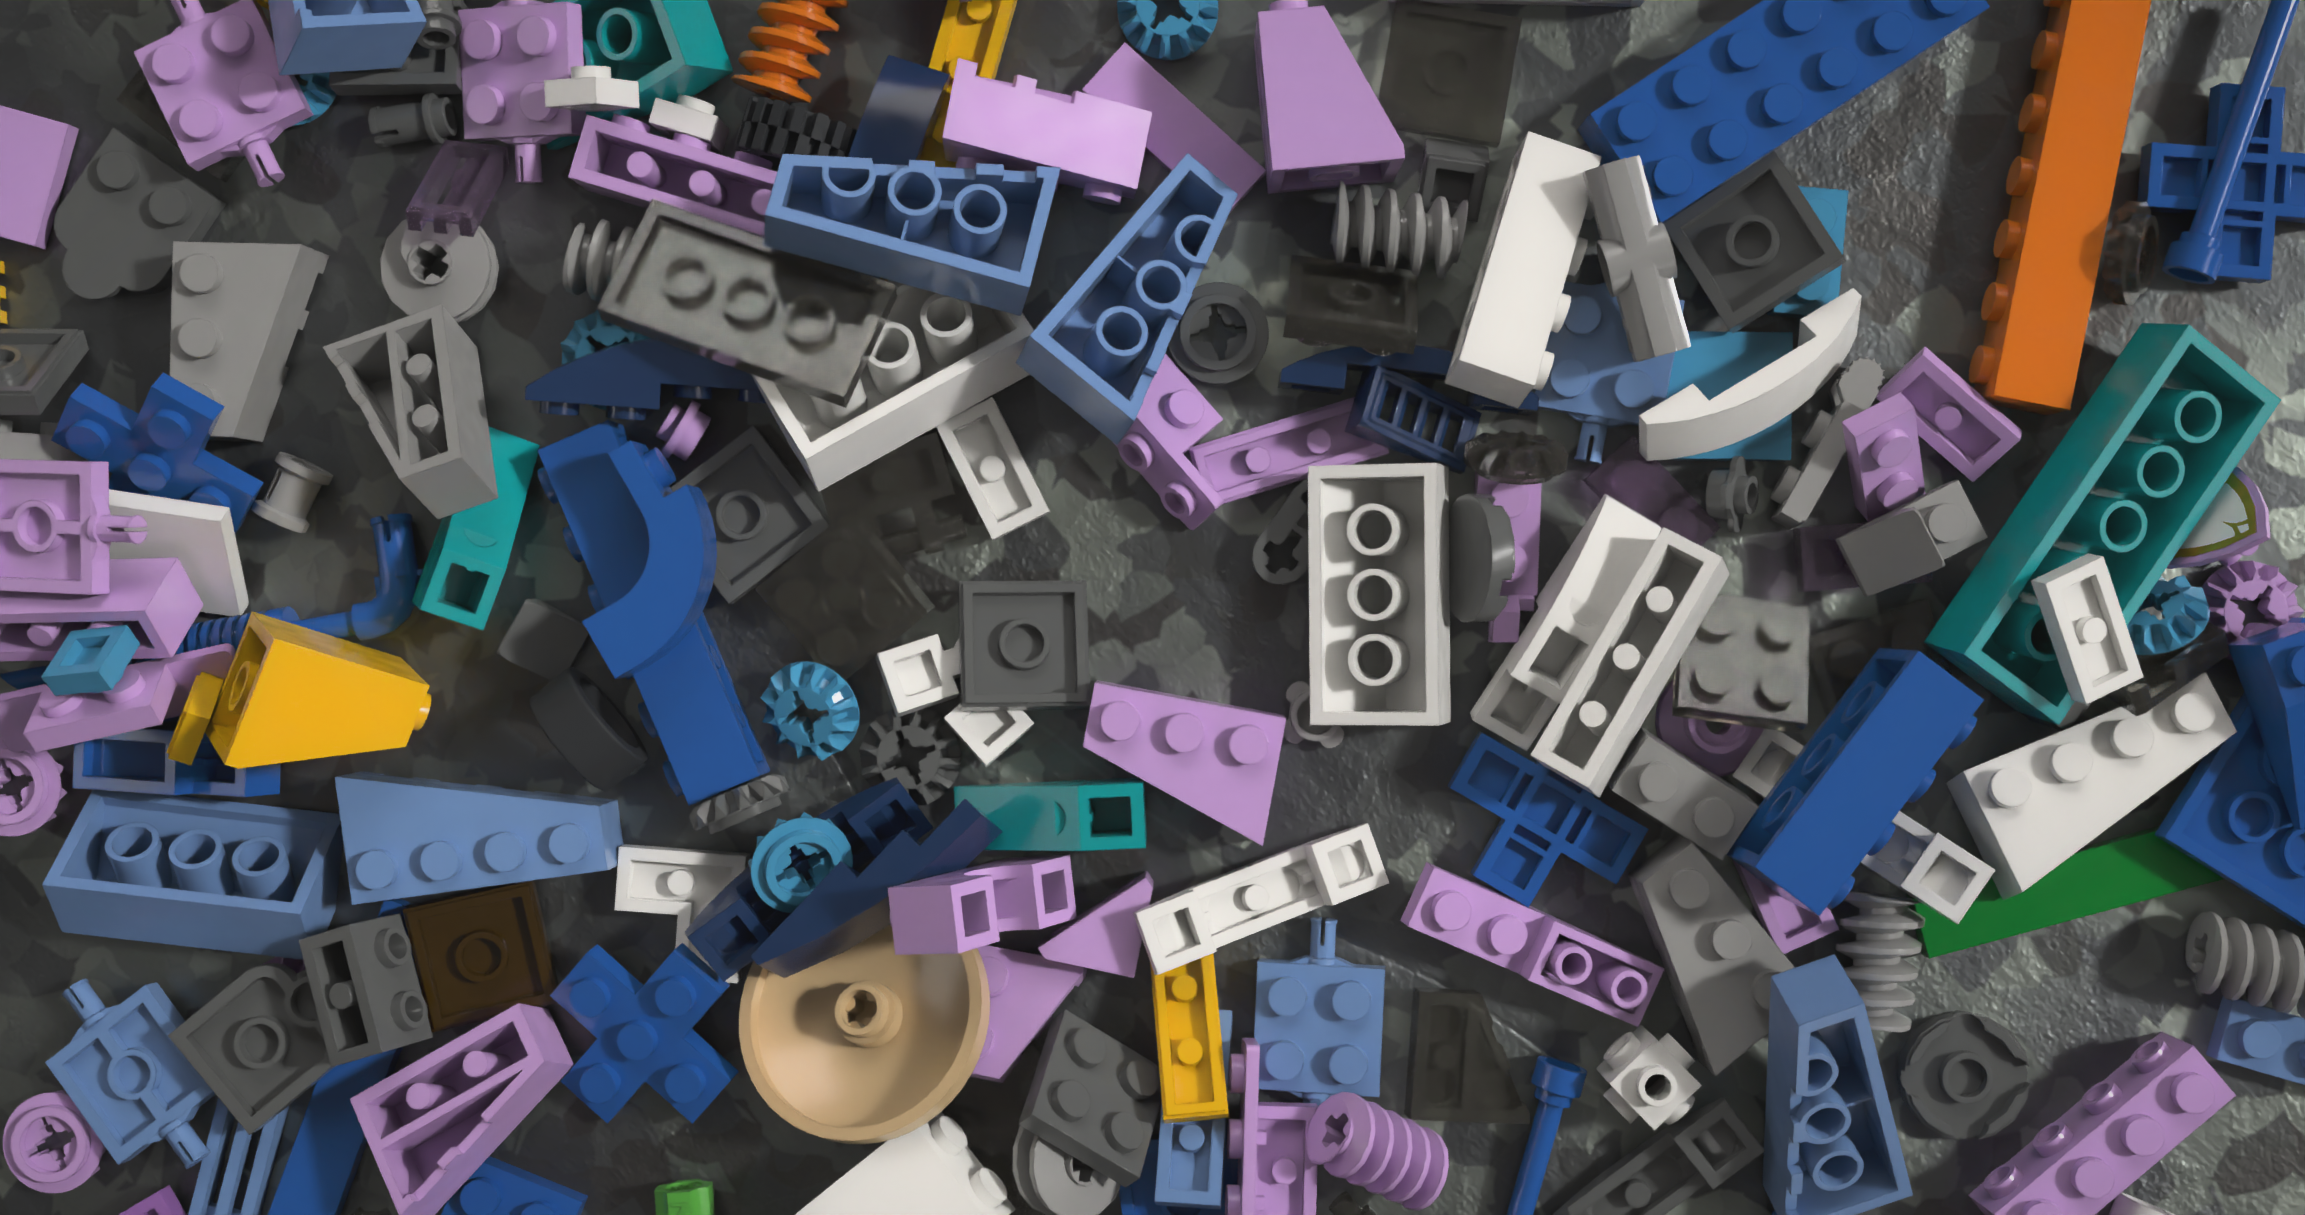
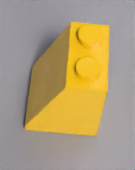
[205,611,431,769]

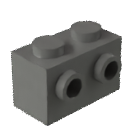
[298,913,433,1067]

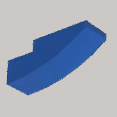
[72,726,281,797]

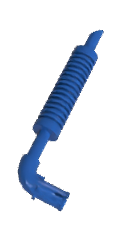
[0,513,423,690]

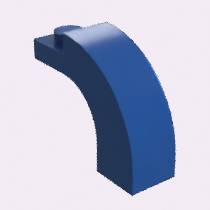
[582,440,717,679]

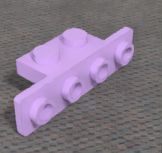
[1036,315,1223,530]
[0,643,236,752]
[1225,1038,1318,1215]

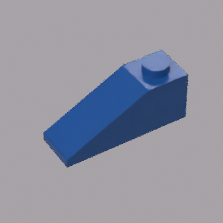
[2228,623,2305,830]

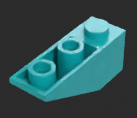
[411,426,540,630]
[954,778,1147,851]

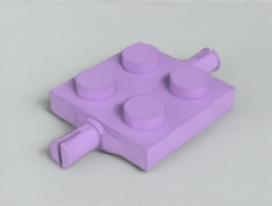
[134,0,314,187]
[458,0,586,184]
[0,459,148,595]

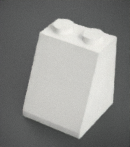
[795,1112,1016,1215]

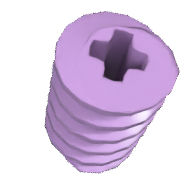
[1306,1092,1449,1211]

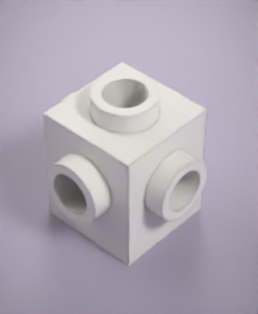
[1596,1025,1702,1130]

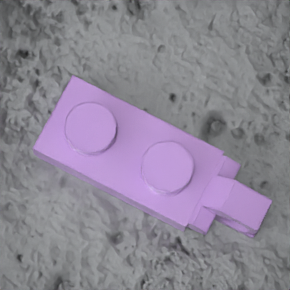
[1474,466,1542,644]

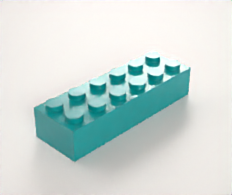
[1924,323,2281,725]

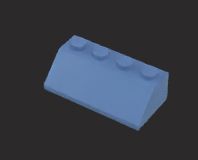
[42,790,343,960]

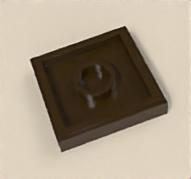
[403,880,559,1033]

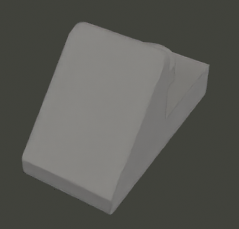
[1835,480,1988,597]

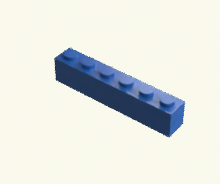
[537,420,771,806]

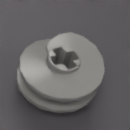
[380,207,499,323]
[1013,1126,1121,1215]

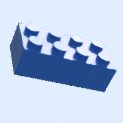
[1726,648,1984,916]

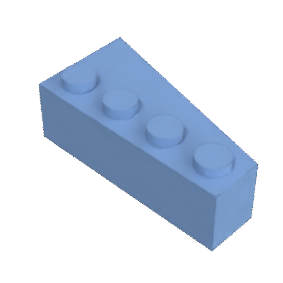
[1016,153,1238,445]
[764,154,1061,316]
[335,771,624,905]

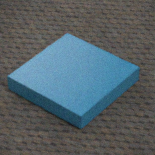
[1666,331,1793,462]

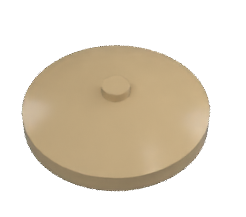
[739,925,990,1144]

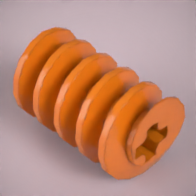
[731,0,849,104]

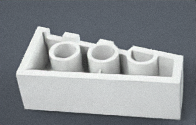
[1946,672,2237,900]

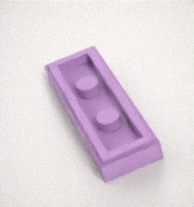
[1082,42,1266,214]
[1188,397,1389,505]

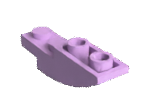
[1400,862,1664,1027]

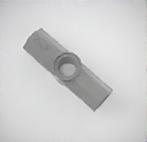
[1582,155,1691,363]

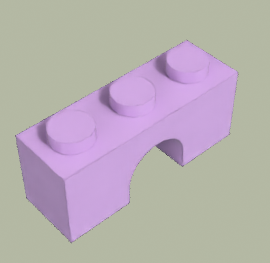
[888,855,1077,955]

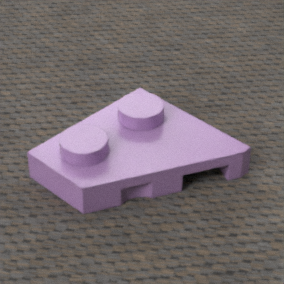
[970,945,1087,1083]

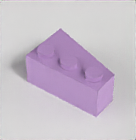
[942,58,1152,205]
[1083,680,1286,846]
[350,1003,574,1215]

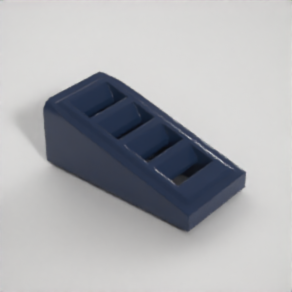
[1345,365,1482,474]

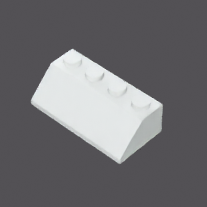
[743,280,1034,492]
[1308,463,1451,726]

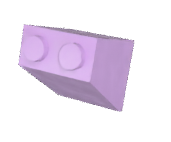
[1254,0,1405,194]

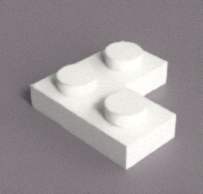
[614,844,750,983]

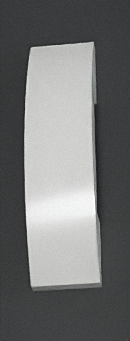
[1639,288,1862,461]
[1732,723,1995,925]
[1133,823,1389,975]

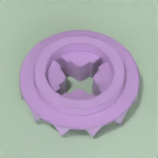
[2201,561,2305,661]
[0,737,67,837]
[3,1090,106,1193]

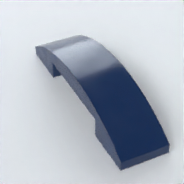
[810,55,951,309]
[1278,343,1539,416]
[685,777,933,982]

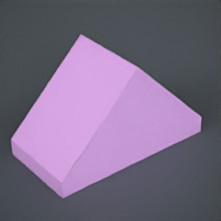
[1038,871,1154,978]

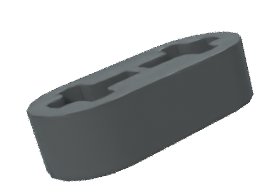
[1251,479,1309,585]

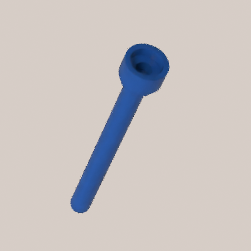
[2161,0,2300,284]
[1506,1056,1587,1215]

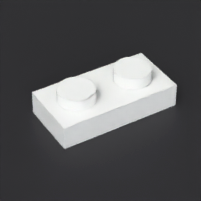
[936,397,1050,540]
[2031,553,2143,704]

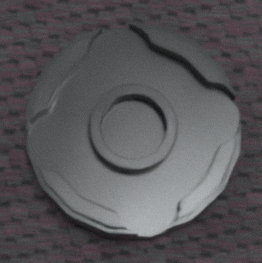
[1449,493,1515,623]
[1896,1010,2030,1140]

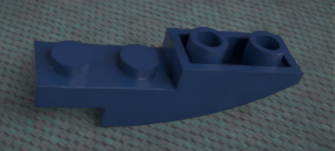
[525,334,766,420]

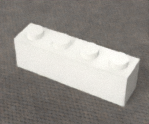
[1444,131,1602,408]
[1531,527,1730,798]

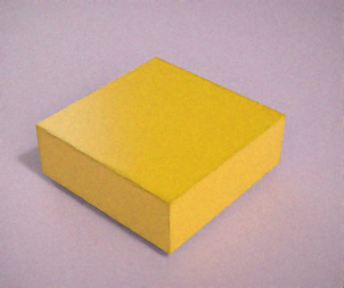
[166,671,224,765]

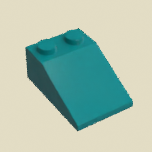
[546,0,734,150]

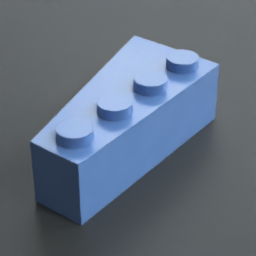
[268,0,427,76]
[1762,954,1913,1215]

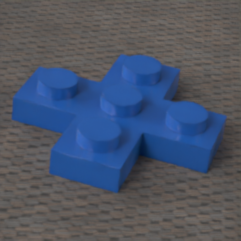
[2137,83,2305,283]
[51,372,264,534]
[1447,731,1649,908]
[550,943,739,1124]

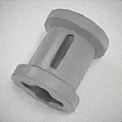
[251,452,333,533]

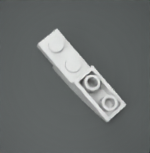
[1470,494,1661,751]

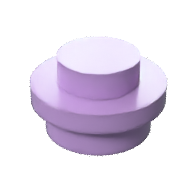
[655,399,711,461]

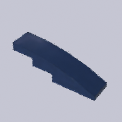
[750,799,1003,978]

